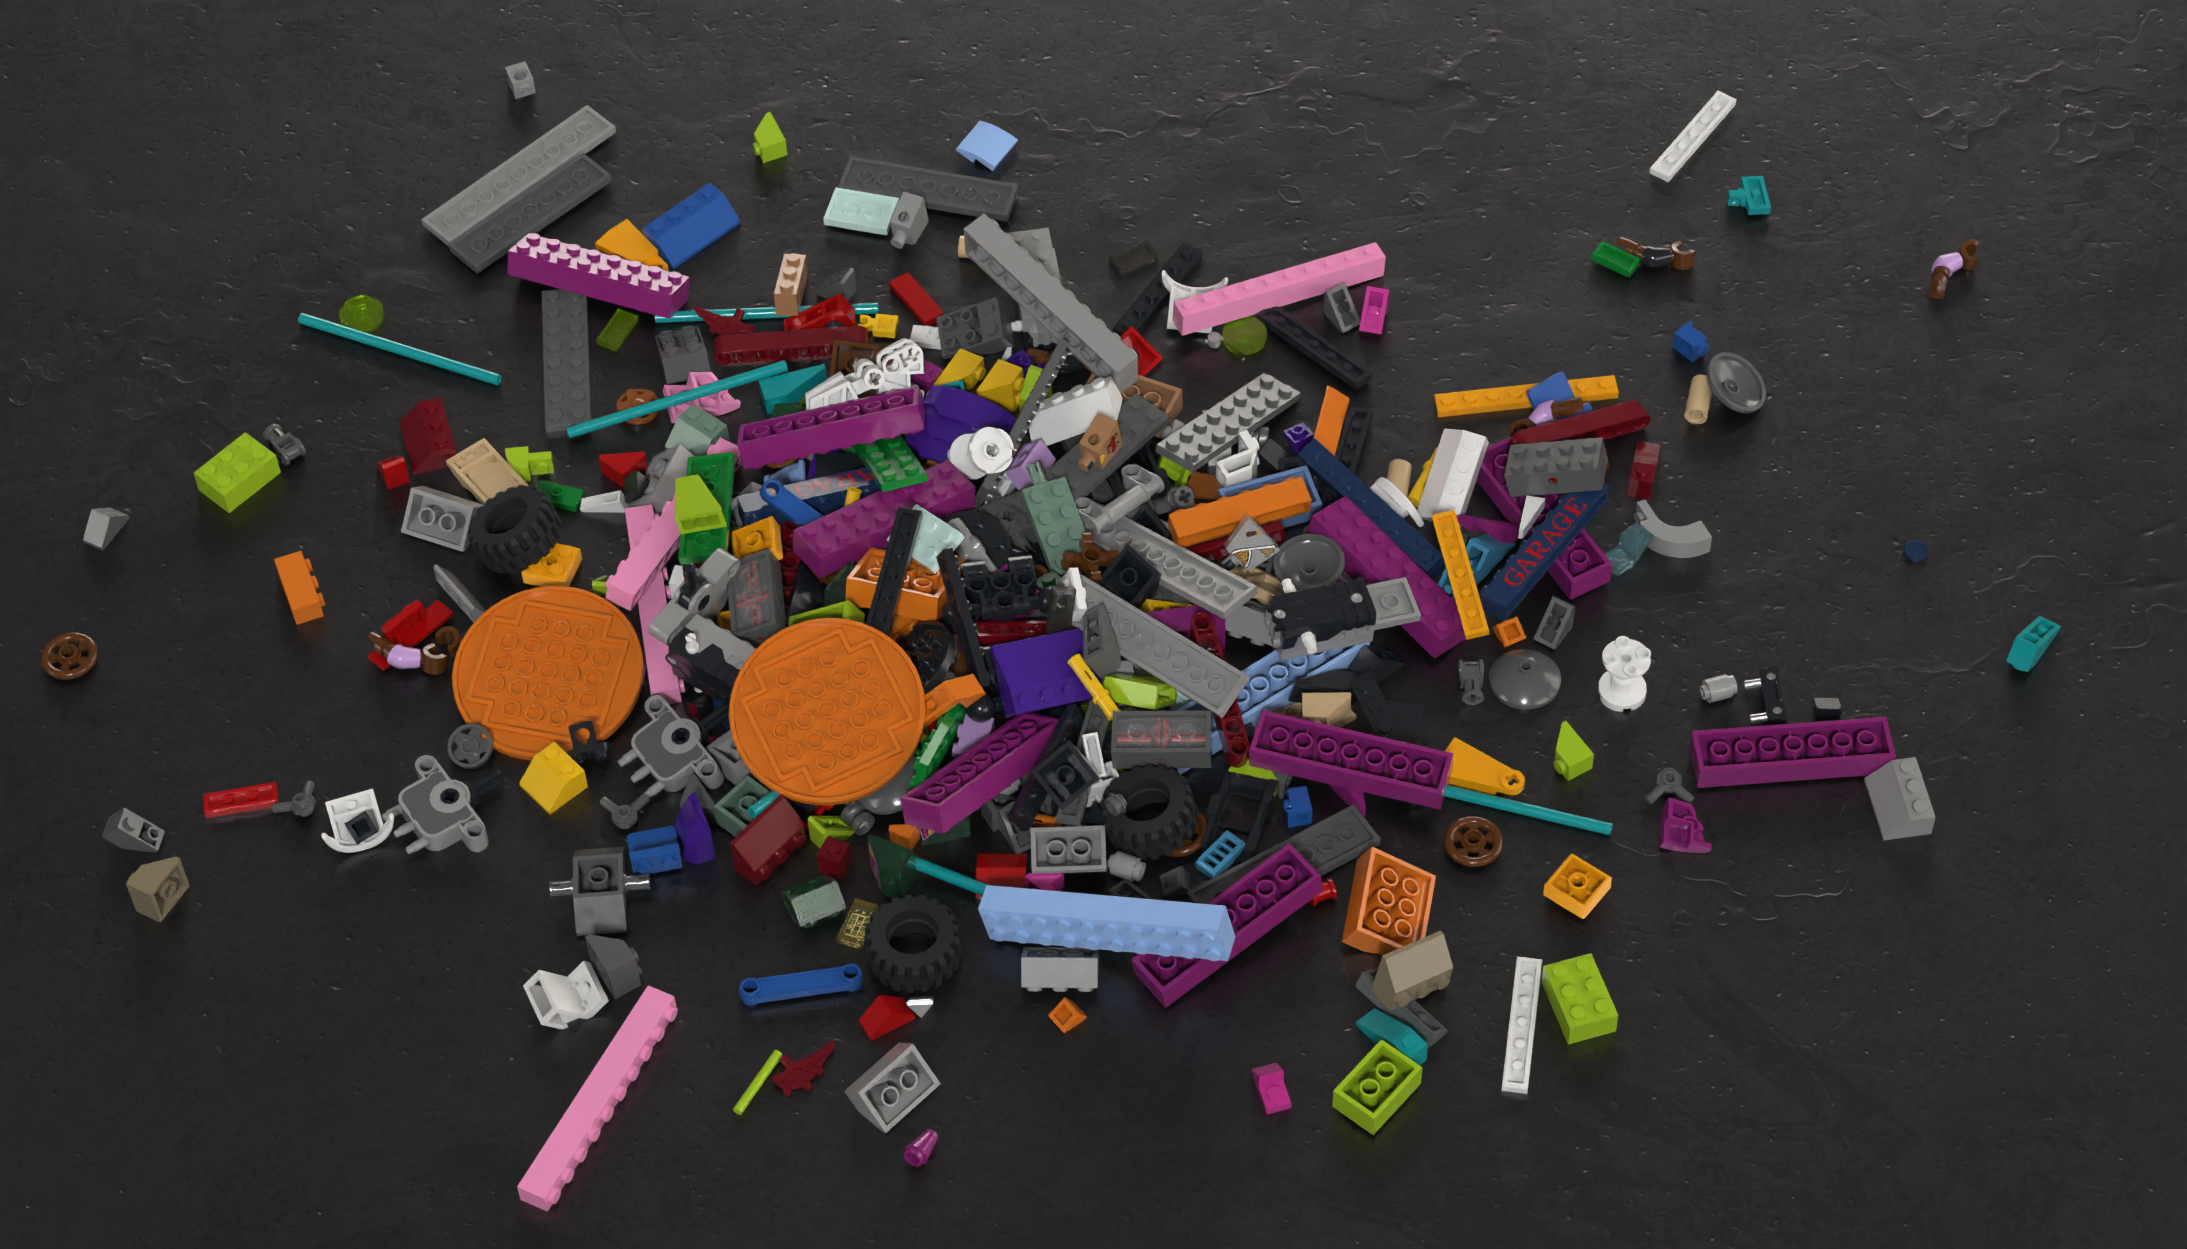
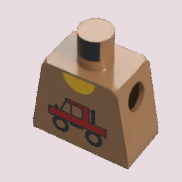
[1077,412,1123,472]

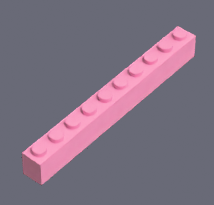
[1172,242,1386,336]
[605,437,742,611]
[625,504,685,704]
[517,985,678,1212]

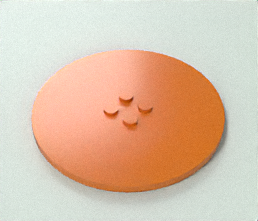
[452,586,644,761]
[729,618,926,805]

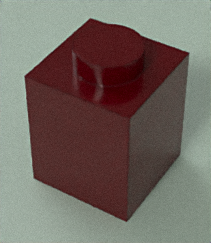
[817,836,852,879]

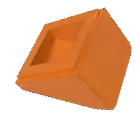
[1492,616,1526,647]
[889,824,920,851]
[1048,997,1087,1033]

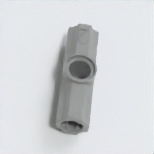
[947,517,998,575]

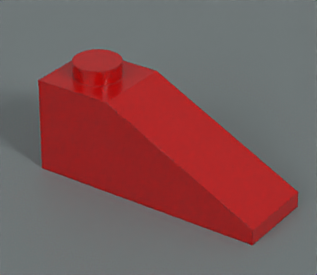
[784,294,856,331]

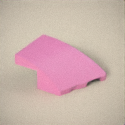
[663,372,741,423]

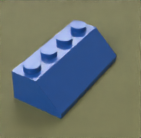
[642,183,740,269]

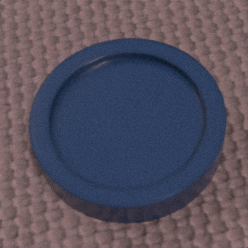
[1904,540,1928,562]

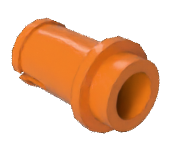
[1032,813,1064,828]

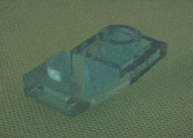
[1605,522,1654,576]

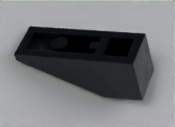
[1288,670,1360,710]

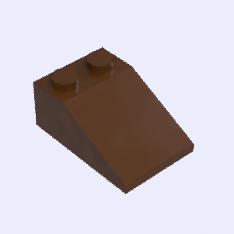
[829,340,879,399]

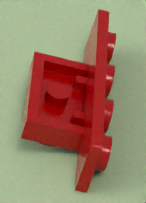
[367,599,453,671]

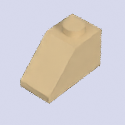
[1302,692,1351,726]

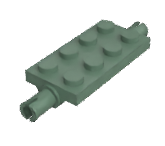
[1020,462,1086,577]

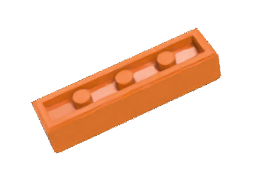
[1313,386,1350,456]

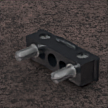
[1744,665,1787,725]

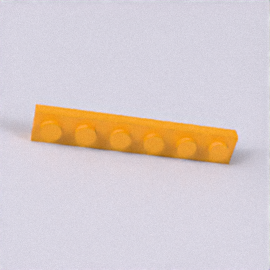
[1432,510,1489,640]

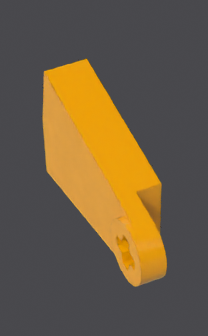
[595,219,669,271]
[1445,737,1525,796]

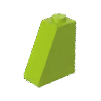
[675,474,727,534]
[1102,673,1177,710]

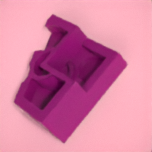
[1457,515,1520,543]
[1660,798,1712,853]

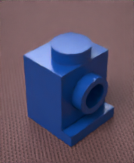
[1672,321,1709,362]
[1283,786,1312,828]

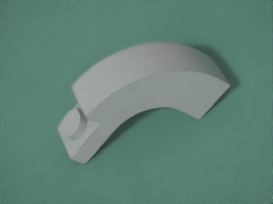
[1634,499,1712,558]

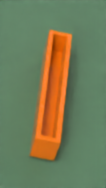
[1168,477,1312,547]

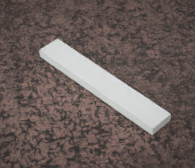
[1650,91,1737,182]
[1501,956,1542,1094]

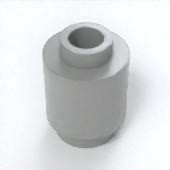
[1699,674,1738,703]
[1107,851,1146,882]

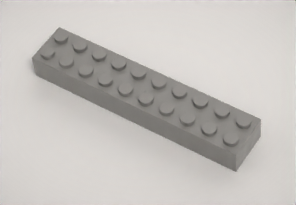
[964,214,1138,394]

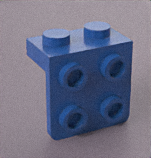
[1527,372,1593,420]
[627,826,683,875]

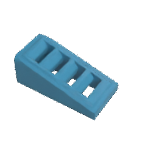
[1195,830,1246,879]

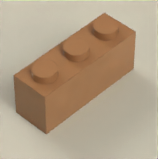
[774,253,808,316]

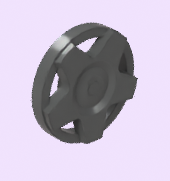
[447,724,493,769]

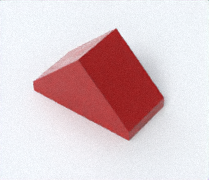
[599,452,648,488]
[376,455,410,490]
[859,995,916,1041]

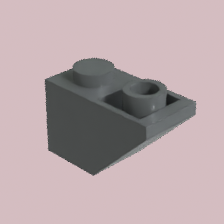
[102,808,165,853]

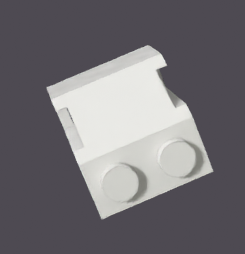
[1216,430,1259,488]
[523,961,609,1030]

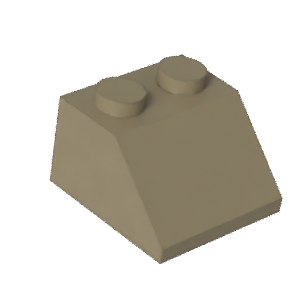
[126,856,190,923]

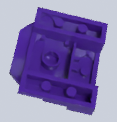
[905,386,1016,478]

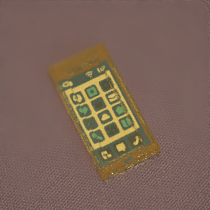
[837,898,879,949]

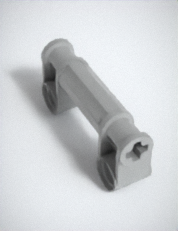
[1075,464,1165,536]

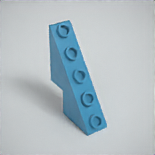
[1438,534,1516,601]

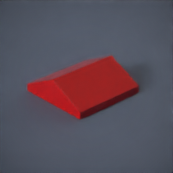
[1120,326,1163,376]
[976,854,1027,898]

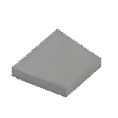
[907,996,933,1018]

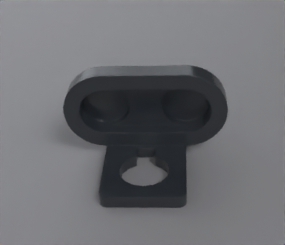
[566,720,612,767]

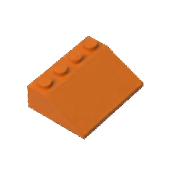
[845,547,960,622]
[1342,847,1436,955]

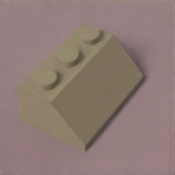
[1371,930,1453,1010]

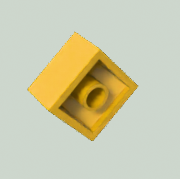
[977,359,1025,414]
[519,742,588,815]

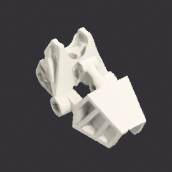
[805,338,924,410]

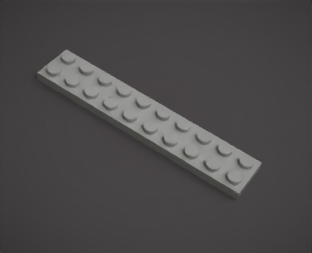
[421,105,616,245]
[1090,498,1258,620]
[1055,567,1250,718]

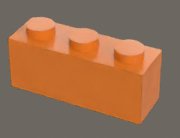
[274,551,325,625]

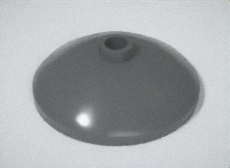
[1707,352,1766,413]
[1273,534,1345,591]
[1489,649,1561,710]
[857,755,917,815]

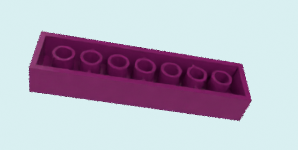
[507,233,690,319]
[737,385,925,469]
[1476,437,1612,600]
[793,460,976,578]
[1306,496,1466,658]
[1249,710,1453,810]
[900,713,1059,833]
[1689,717,1896,788]
[1131,843,1323,1008]

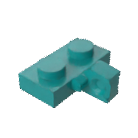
[1726,176,1771,215]

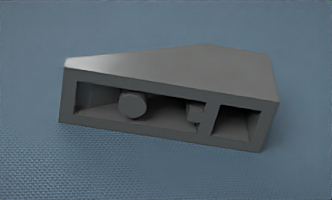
[1083,603,1121,678]

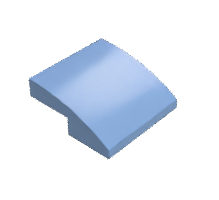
[956,121,1018,171]

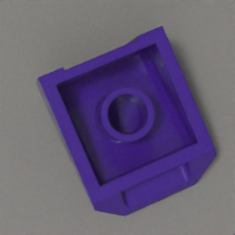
[675,792,716,865]

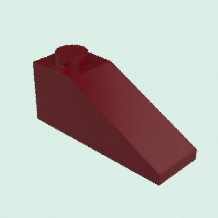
[1627,441,1661,500]

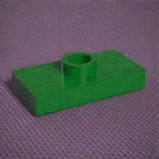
[1590,241,1641,278]
[537,480,584,512]

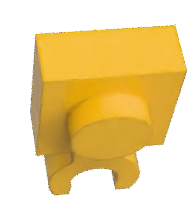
[858,314,899,338]

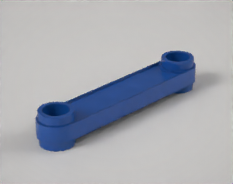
[760,480,823,527]
[739,964,863,1006]

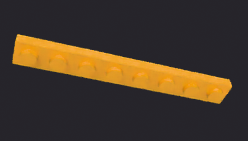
[1434,375,1619,417]

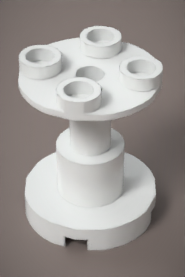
[947,427,1014,480]
[1598,636,1651,712]

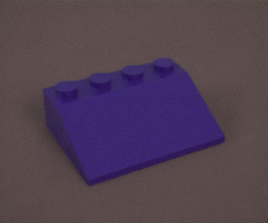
[990,628,1102,718]

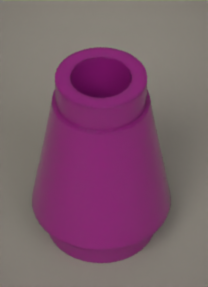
[904,1129,939,1167]

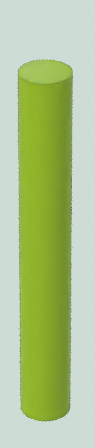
[733,1050,783,1115]

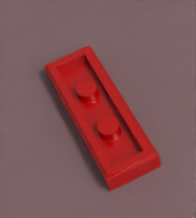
[889,272,944,326]
[203,782,279,819]

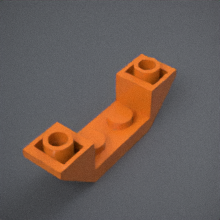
[920,674,986,741]

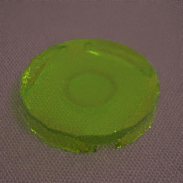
[339,295,384,333]
[1223,316,1267,354]

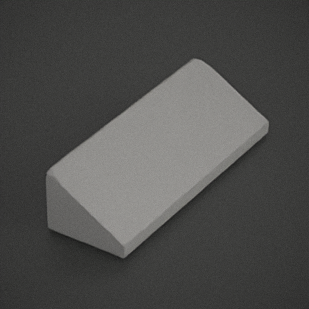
[433,564,486,623]

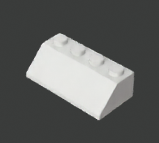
[1029,376,1123,446]
[1417,429,1489,528]

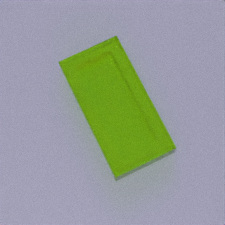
[596,309,638,352]

